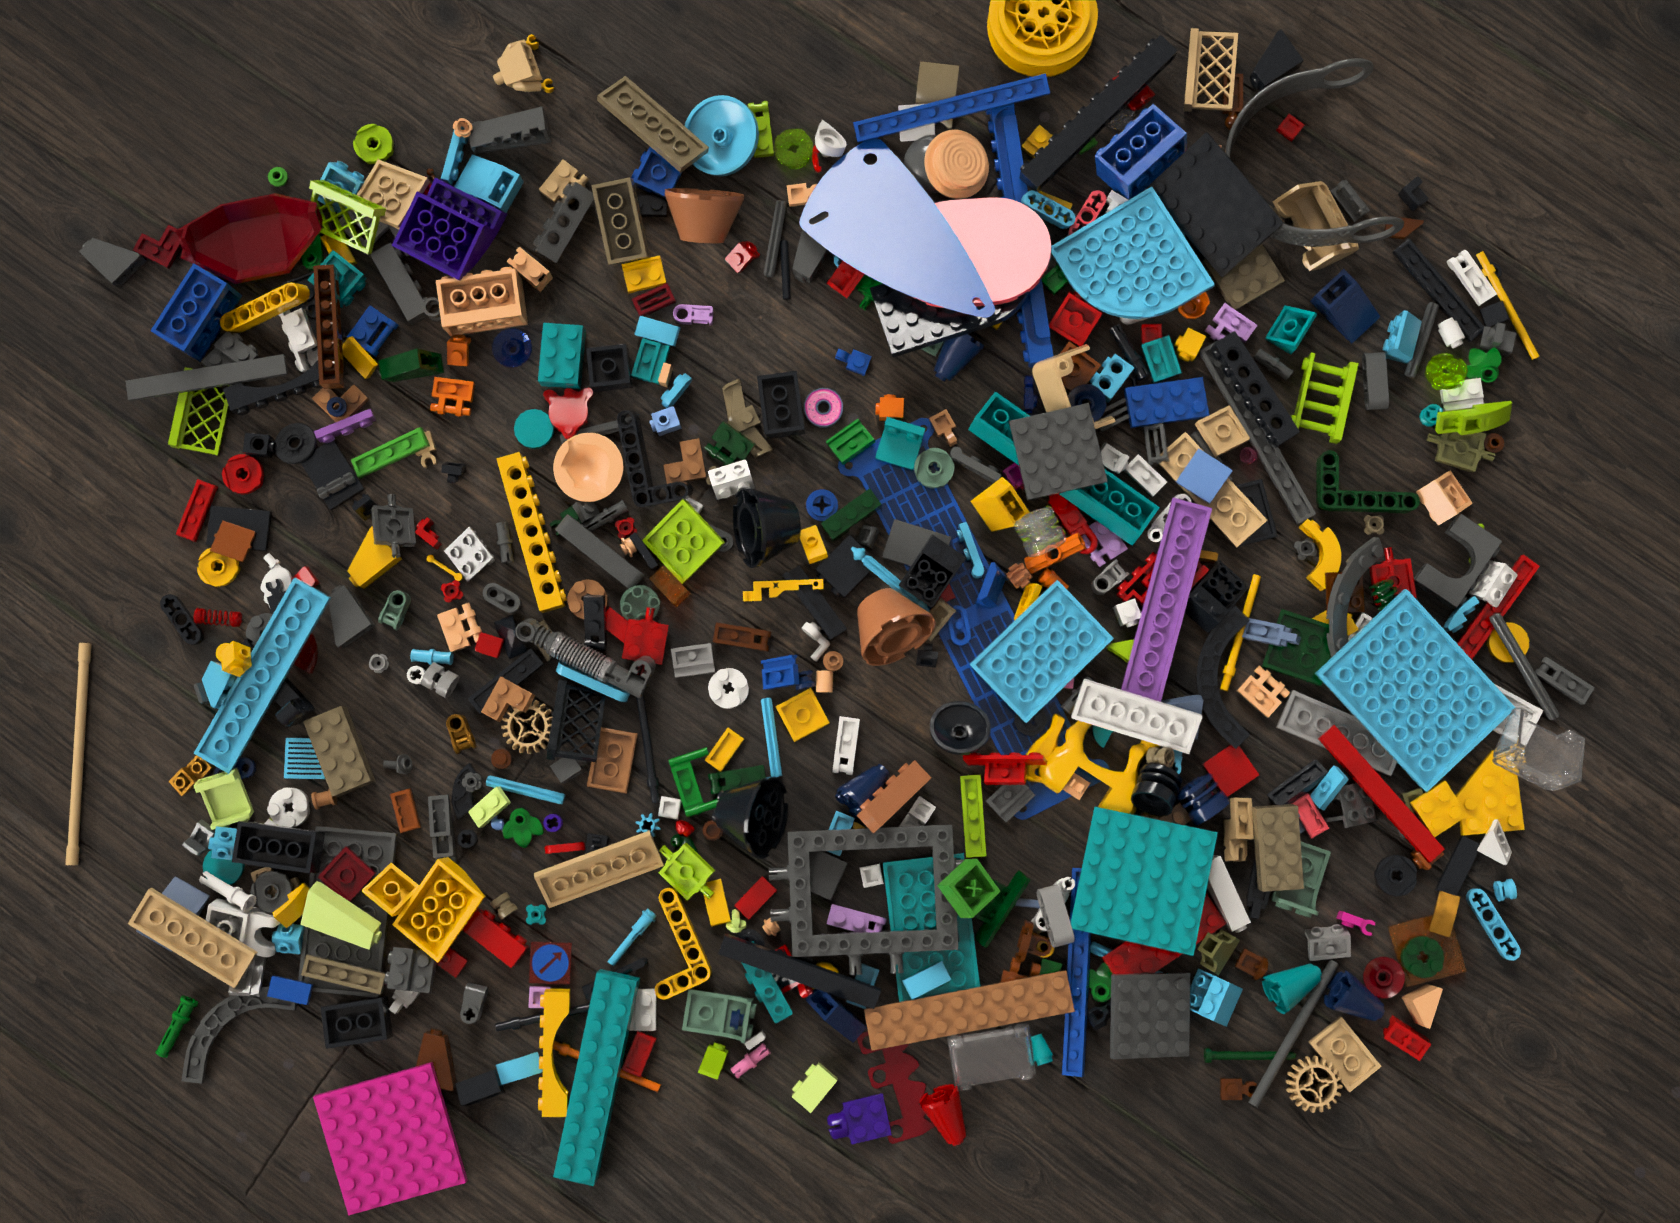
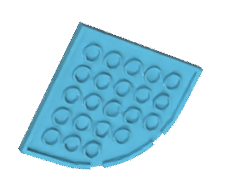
[1051,186,1215,319]

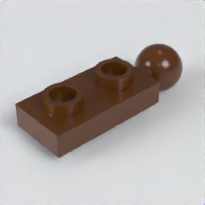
[1222,73,1243,130]

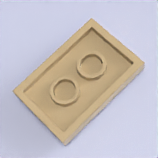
[1309,1016,1382,1092]

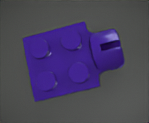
[827,1093,892,1144]

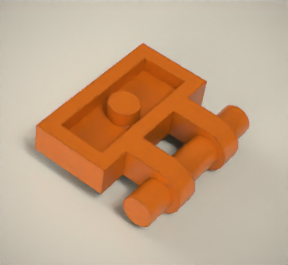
[430,377,475,417]

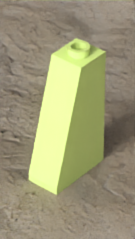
[300,881,382,950]

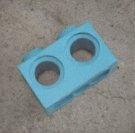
[1089,354,1134,403]

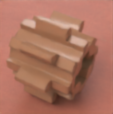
[1006,563,1033,588]

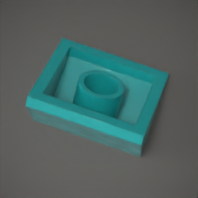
[1265,305,1317,355]

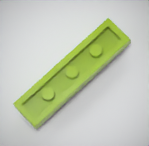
[960,775,986,858]

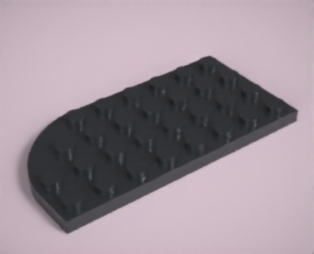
[870,284,1029,358]

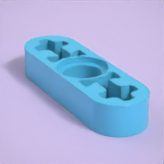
[1021,190,1076,229]

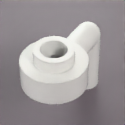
[801,621,830,662]

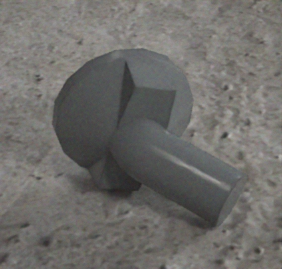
[383,754,412,774]

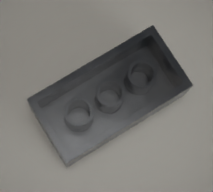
[232,821,325,873]

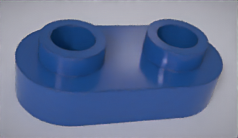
[948,606,971,646]

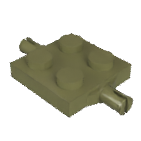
[1426,432,1495,473]

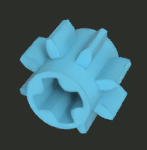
[635,813,661,837]

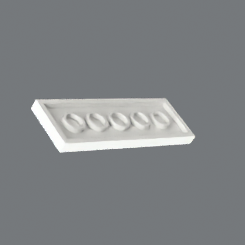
[1071,679,1202,754]

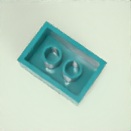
[538,323,586,389]

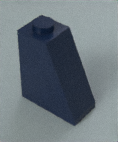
[805,989,867,1043]

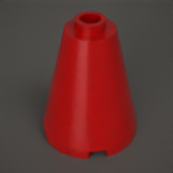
[919,1084,966,1146]

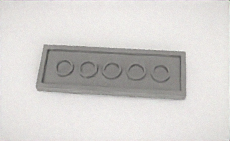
[1276,690,1397,776]

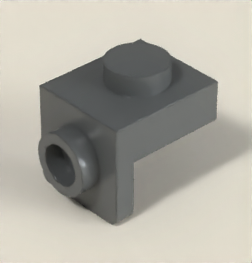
[182,819,215,856]

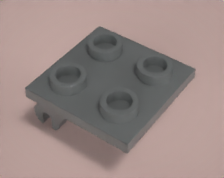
[1324,783,1377,828]

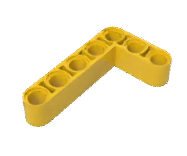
[655,887,712,1000]

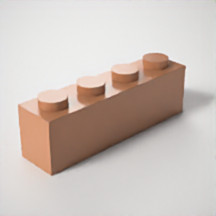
[856,760,931,834]

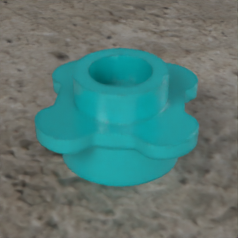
[526,904,546,925]

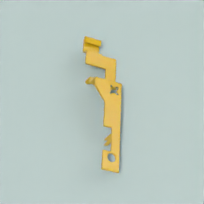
[743,579,824,601]

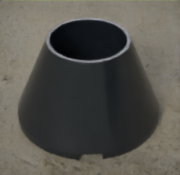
[733,487,801,568]

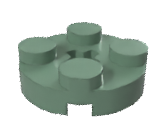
[914,448,954,489]

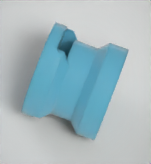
[1493,878,1517,901]

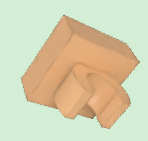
[1062,773,1090,800]

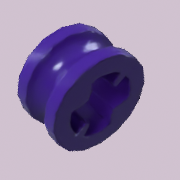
[543,814,563,832]

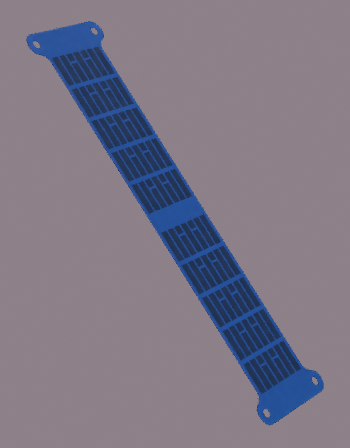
[838,418,1110,820]

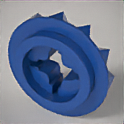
[806,489,838,522]

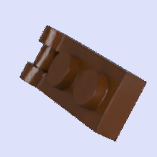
[713,622,772,652]

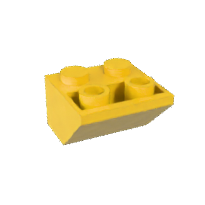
[970,477,1031,532]

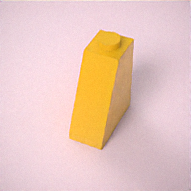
[347,526,402,589]

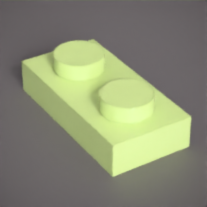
[468,787,511,828]

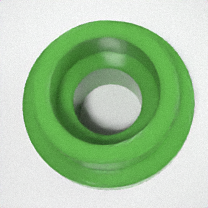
[268,167,288,187]

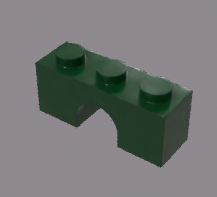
[821,488,882,543]

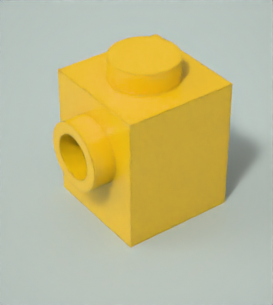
[1174,328,1206,362]
[220,641,252,677]

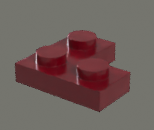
[133,224,182,269]

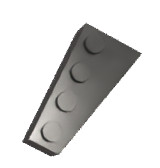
[469,106,552,154]

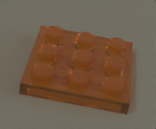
[1388,915,1467,987]

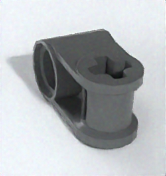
[460,982,488,1024]

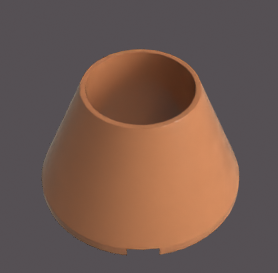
[665,188,744,243]
[857,588,936,666]

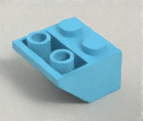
[1383,310,1422,364]
[202,661,237,709]
[1190,968,1243,1027]

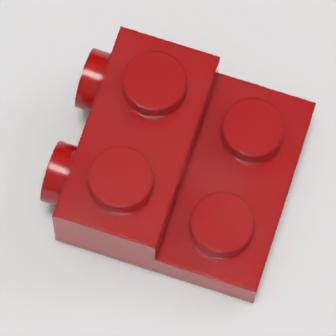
[1049,291,1104,346]

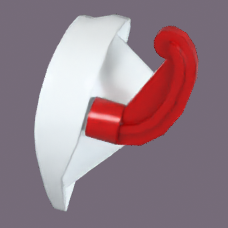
[812,120,847,172]

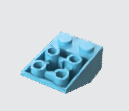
[454,154,524,213]

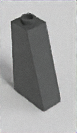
[792,212,829,283]

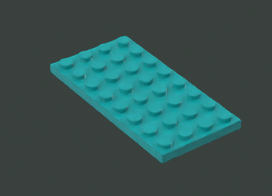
[883,853,980,1002]

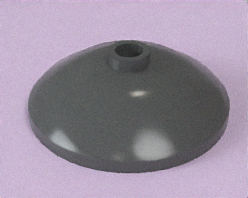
[904,135,940,193]

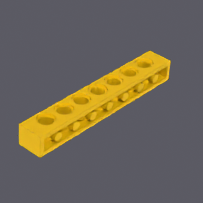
[497,452,567,613]

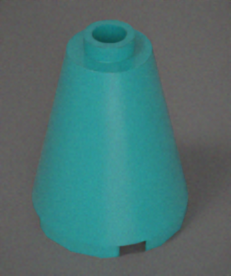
[1262,963,1322,1014]

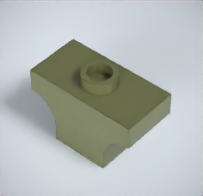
[1197,929,1240,976]

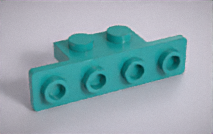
[741,941,793,1023]

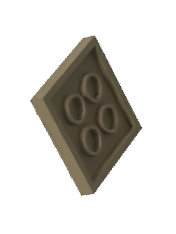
[1202,244,1285,310]

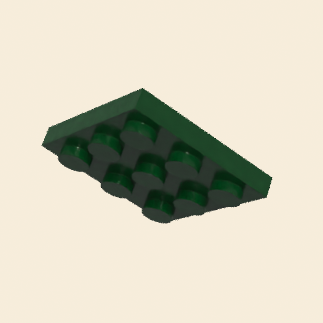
[1262,609,1331,686]

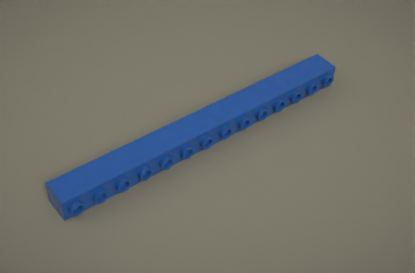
[986,104,1053,368]

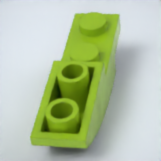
[1435,401,1512,435]

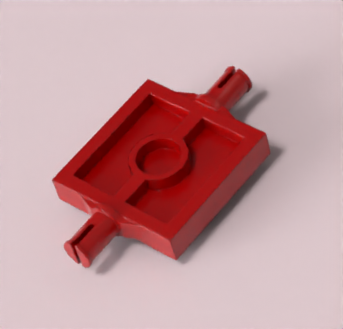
[1369,547,1417,605]
[622,607,669,676]

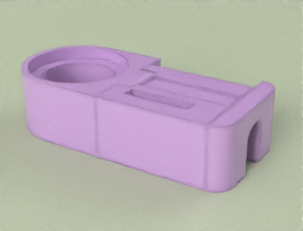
[673,304,714,326]

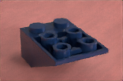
[1310,269,1380,344]

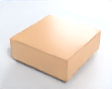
[658,363,673,388]

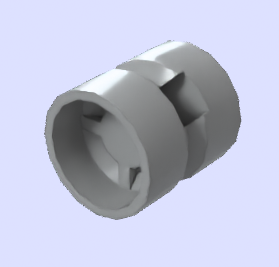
[421,662,459,698]

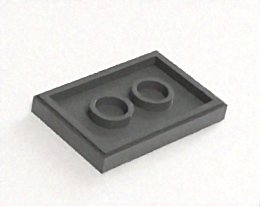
[882,519,951,567]

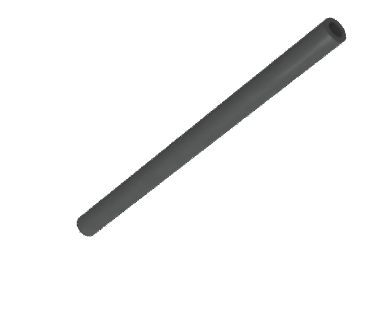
[1248,960,1339,1108]

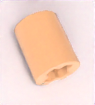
[816,671,833,693]

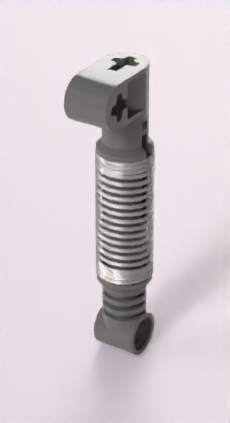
[515,618,656,699]

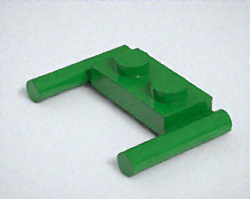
[668,747,718,817]

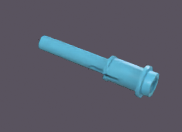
[608,908,657,966]

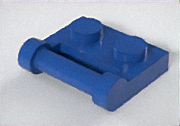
[347,305,399,357]

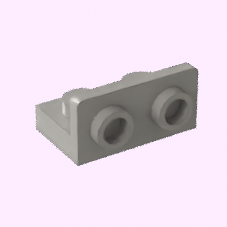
[1305,924,1351,961]

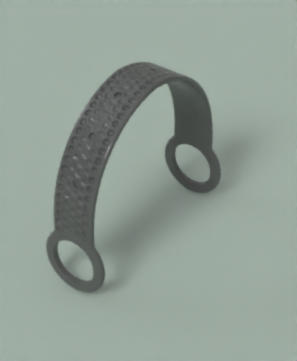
[1225,58,1404,247]

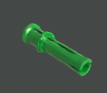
[155,995,198,1058]

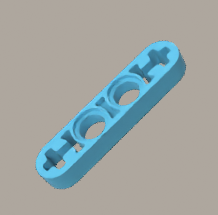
[556,660,630,702]
[1466,888,1521,961]

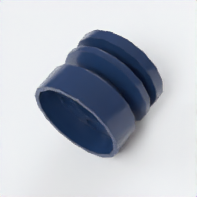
[1176,773,1230,826]

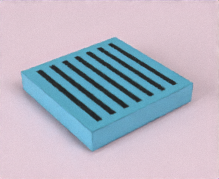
[284,738,325,779]

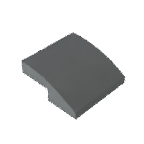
[809,851,848,900]

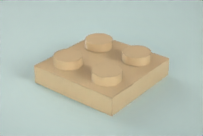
[1195,405,1250,458]

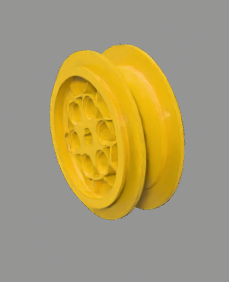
[987,0,1098,77]

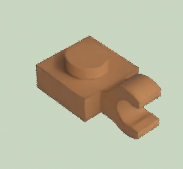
[929,409,957,447]

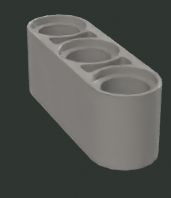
[1036,884,1074,948]

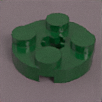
[1401,936,1444,978]

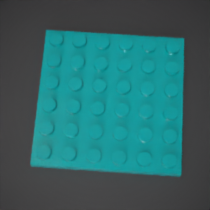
[1071,807,1218,956]

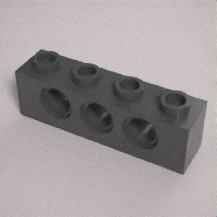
[533,182,594,263]

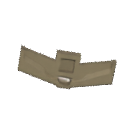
[722,379,774,459]

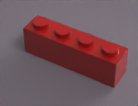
[462,907,529,968]

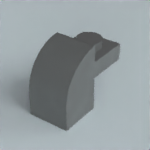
[1480,323,1516,357]

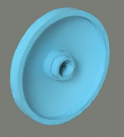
[684,95,759,176]

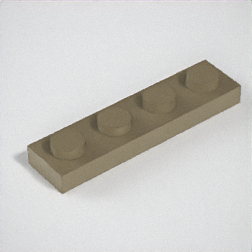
[301,954,386,995]

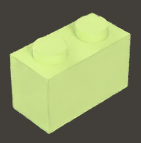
[792,1062,838,1113]

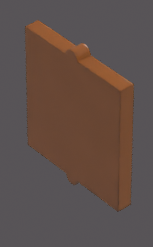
[210,521,256,562]

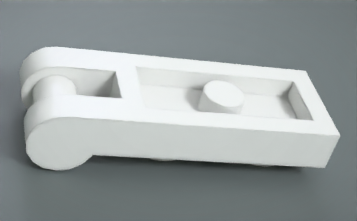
[1447,250,1497,306]
[832,716,860,775]

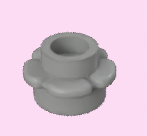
[369,654,389,673]

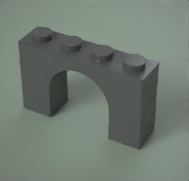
[1414,514,1502,609]

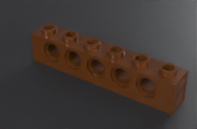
[313,265,345,389]

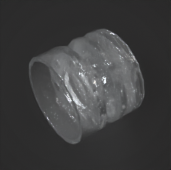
[1014,506,1067,557]

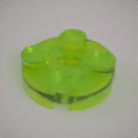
[774,129,813,169]
[1425,353,1468,390]

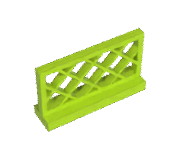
[309,180,386,254]
[168,367,229,456]

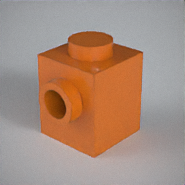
[875,394,904,421]

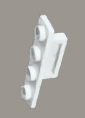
[279,299,317,373]

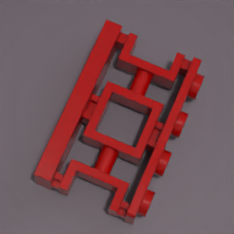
[1116,551,1209,606]

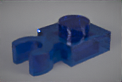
[1024,376,1037,413]

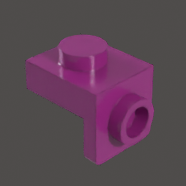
[1002,463,1025,491]

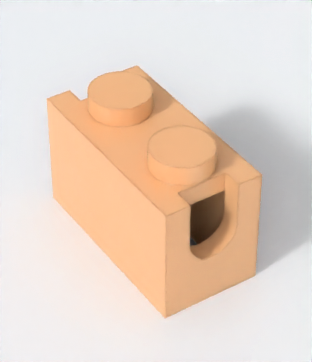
[507,247,553,292]

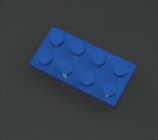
[1124,377,1209,428]

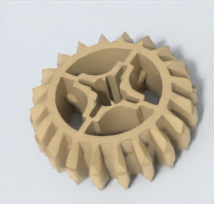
[501,700,553,754]
[1286,1055,1343,1113]

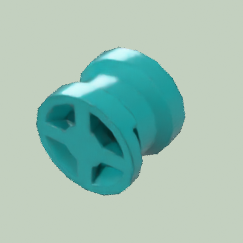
[1419,404,1443,427]

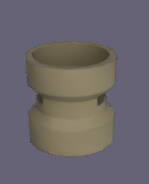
[1146,747,1175,768]
[490,892,518,920]

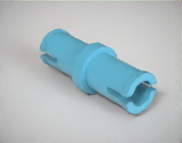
[410,649,453,665]

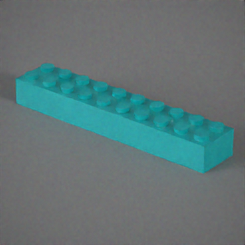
[968,391,1160,545]
[553,969,640,1186]

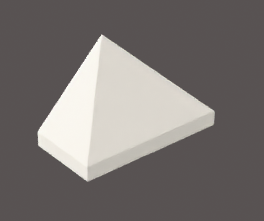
[1477,819,1512,865]

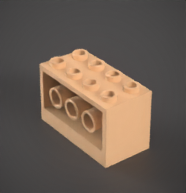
[436,267,528,337]

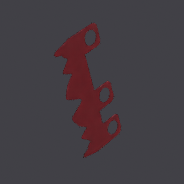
[857,1031,935,1144]

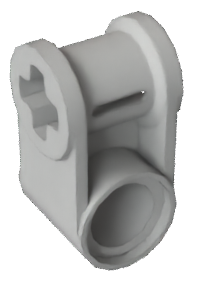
[1091,559,1129,595]

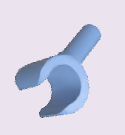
[491,816,504,830]

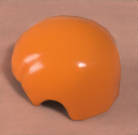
[1178,292,1210,320]

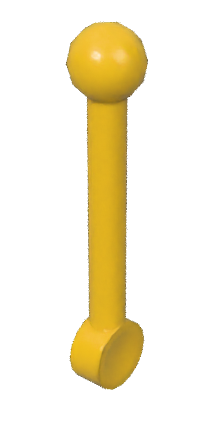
[427,555,463,581]

